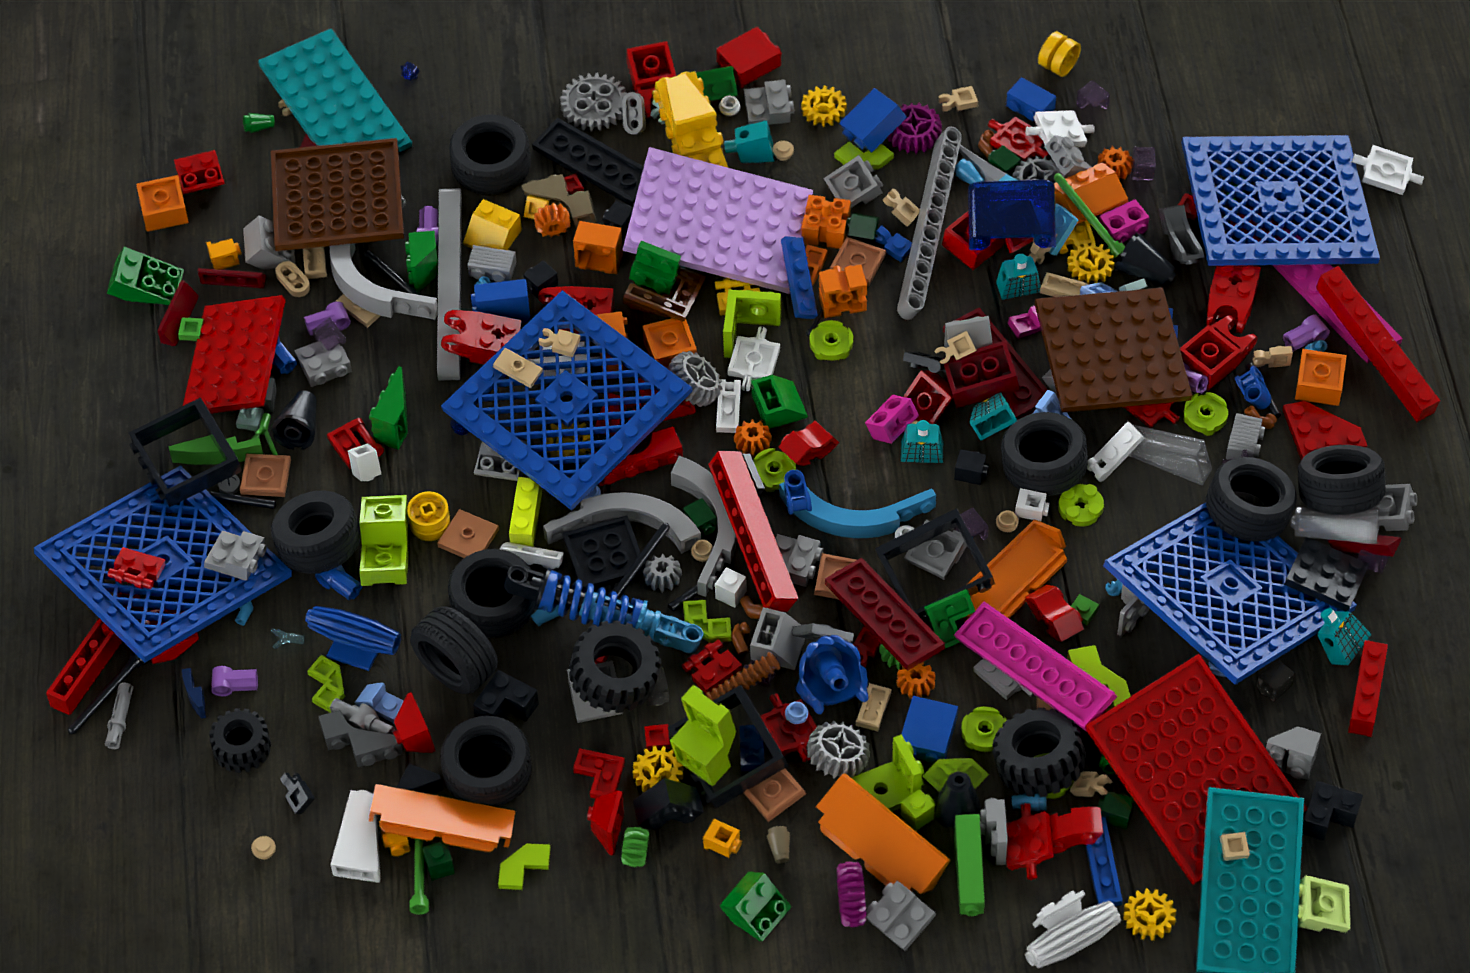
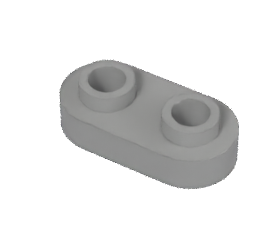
[622,92,646,135]

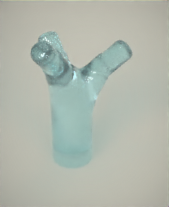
[271,628,305,649]

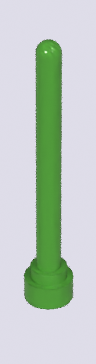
[1054,173,1125,259]
[410,838,429,915]

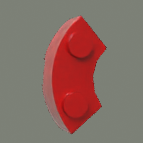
[778,421,840,466]
[1024,585,1084,642]
[1050,807,1103,853]

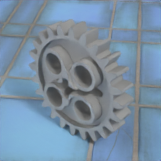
[560,73,627,131]

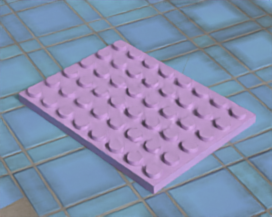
[623,147,813,294]

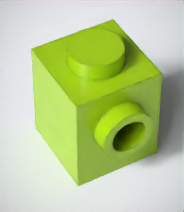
[901,789,935,831]

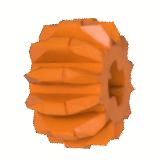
[1097,146,1133,179]
[534,202,570,238]
[734,419,772,457]
[897,662,936,699]

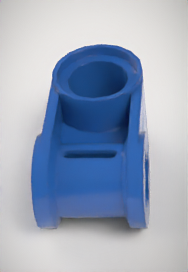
[1235,365,1271,409]
[784,470,812,515]

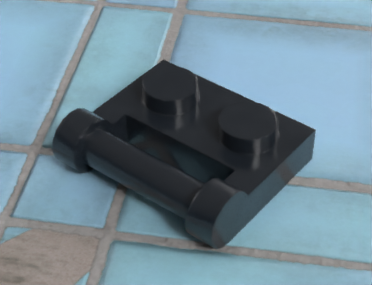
[903,351,946,373]

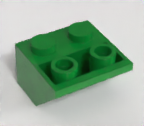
[405,230,438,292]
[751,375,808,429]
[719,872,791,942]

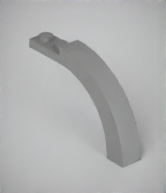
[330,243,438,319]
[671,456,736,597]
[543,493,701,554]

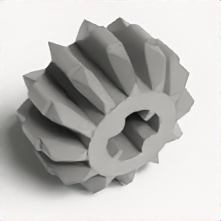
[643,553,682,593]

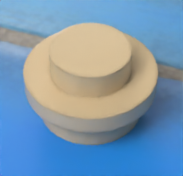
[773,141,794,161]
[996,510,1019,532]
[691,540,713,562]
[252,836,276,860]

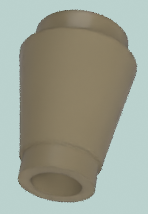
[767,826,790,863]

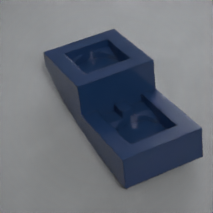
[181,668,206,718]
[739,725,764,772]

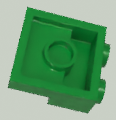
[629,240,681,295]

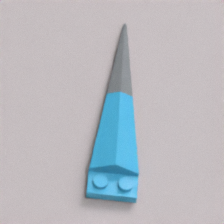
[959,145,1079,256]

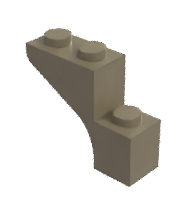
[522,174,596,227]

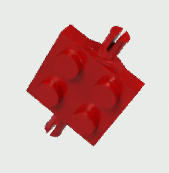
[988,117,1050,162]
[1123,402,1180,428]
[760,693,817,762]
[1006,803,1054,880]

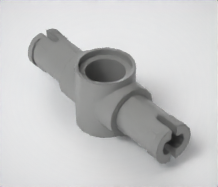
[330,698,395,735]

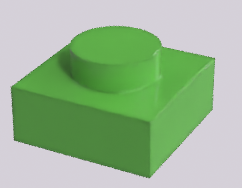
[178,317,204,341]
[1071,594,1099,625]

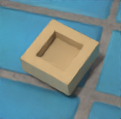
[1220,832,1250,861]

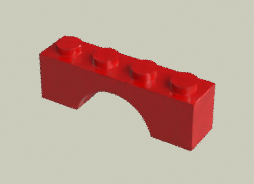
[589,426,683,486]
[1348,640,1388,737]

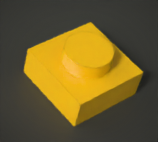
[524,195,550,219]

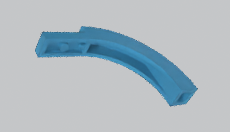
[779,482,936,538]

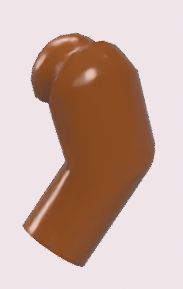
[978,130,995,158]
[1244,406,1277,429]
[740,595,763,619]
[731,622,750,655]

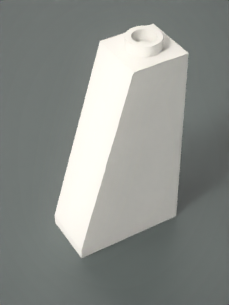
[331,790,381,883]

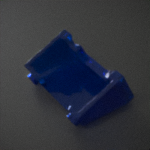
[968,180,1056,250]

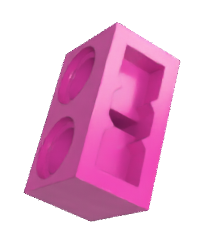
[1099,199,1149,243]
[865,395,919,444]

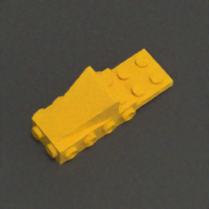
[652,71,728,168]

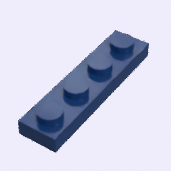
[781,236,818,319]
[1086,817,1123,906]

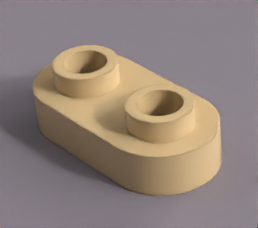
[276,261,310,297]

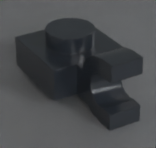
[280,773,315,814]

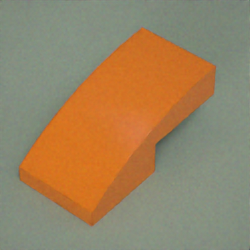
[805,244,828,286]

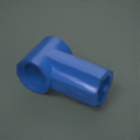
[273,336,297,374]
[315,565,362,601]

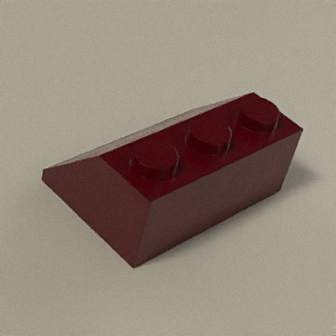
[942,340,1020,408]

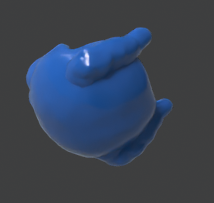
[796,635,869,714]

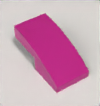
[1008,306,1041,339]

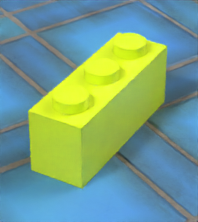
[509,477,542,547]

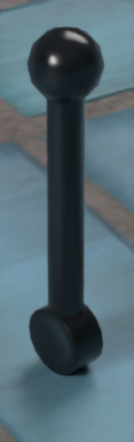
[806,308,823,337]

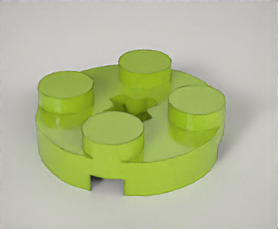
[810,320,853,361]
[1184,392,1228,436]
[754,448,796,492]
[1058,484,1104,527]
[961,707,1006,752]

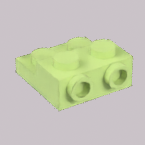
[1298,875,1350,933]

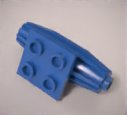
[305,606,401,671]

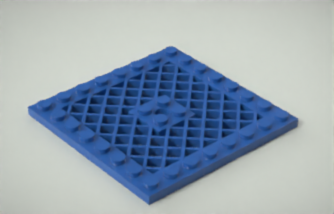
[1182,135,1380,266]
[441,290,693,510]
[34,466,292,663]
[1103,502,1357,684]

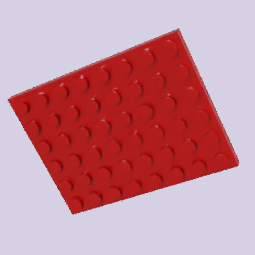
[1085,654,1308,885]

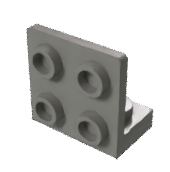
[1117,584,1150,637]

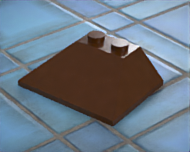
[623,266,706,321]

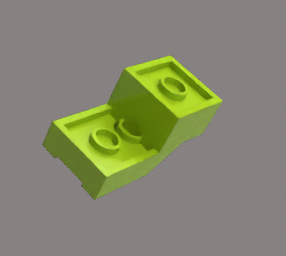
[359,495,409,586]
[1067,645,1131,712]
[670,685,736,787]

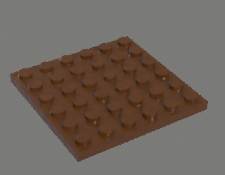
[271,138,404,251]
[1035,288,1192,413]

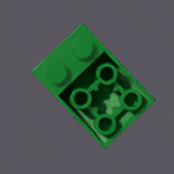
[107,247,184,305]
[369,366,408,450]

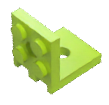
[723,290,781,358]
[852,735,924,811]

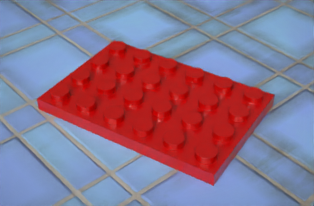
[183,295,286,413]

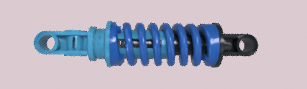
[504,565,703,653]

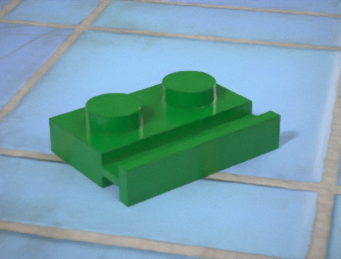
[696,66,738,101]

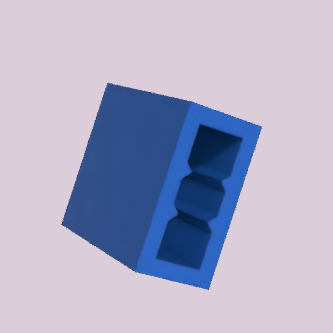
[839,88,907,153]
[471,279,531,323]
[901,696,958,764]

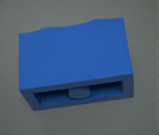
[1006,77,1056,122]

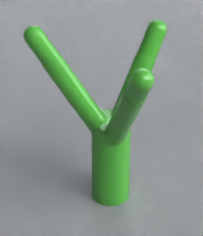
[252,413,278,455]

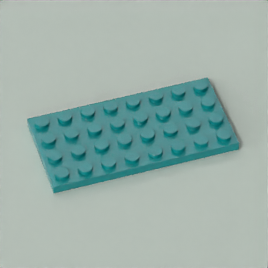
[258,29,412,153]
[1196,787,1304,973]

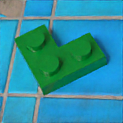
[924,589,976,648]

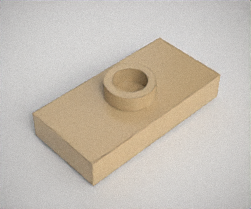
[303,247,327,279]
[1040,272,1088,297]
[336,294,381,328]
[493,348,543,388]
[856,683,892,731]

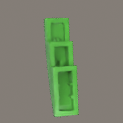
[168,436,263,465]

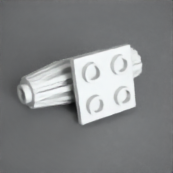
[1025,890,1121,968]

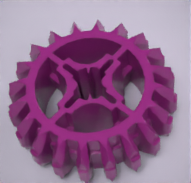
[887,102,942,154]
[837,861,866,927]

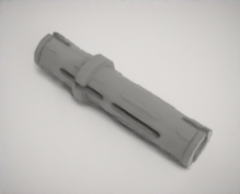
[105,683,133,749]

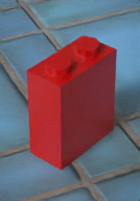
[716,27,782,88]

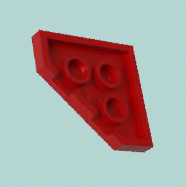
[1283,401,1368,460]

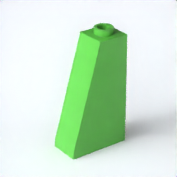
[954,814,984,916]

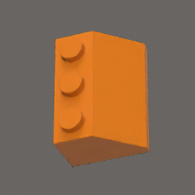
[1051,163,1128,225]

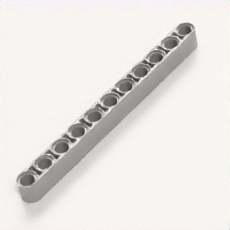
[897,127,962,320]
[437,188,462,381]

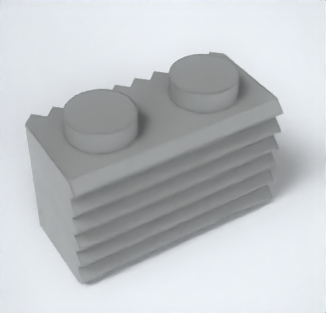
[468,245,517,282]
[1226,413,1265,460]

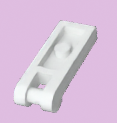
[716,379,741,433]
[1087,422,1145,482]
[500,542,564,569]

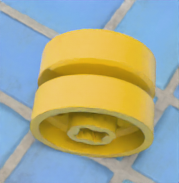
[1038,31,1081,77]
[407,491,450,541]

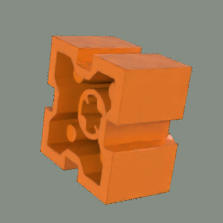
[801,195,851,249]
[819,264,867,318]

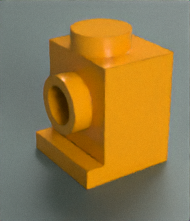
[206,239,241,270]
[703,819,742,858]
[379,821,410,856]

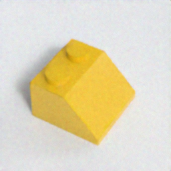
[463,199,522,250]

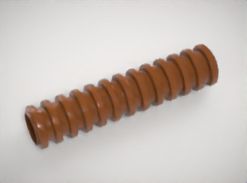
[706,652,781,701]

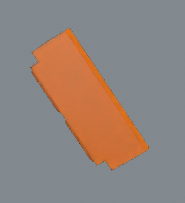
[960,519,1068,622]
[816,773,950,894]
[368,784,515,852]

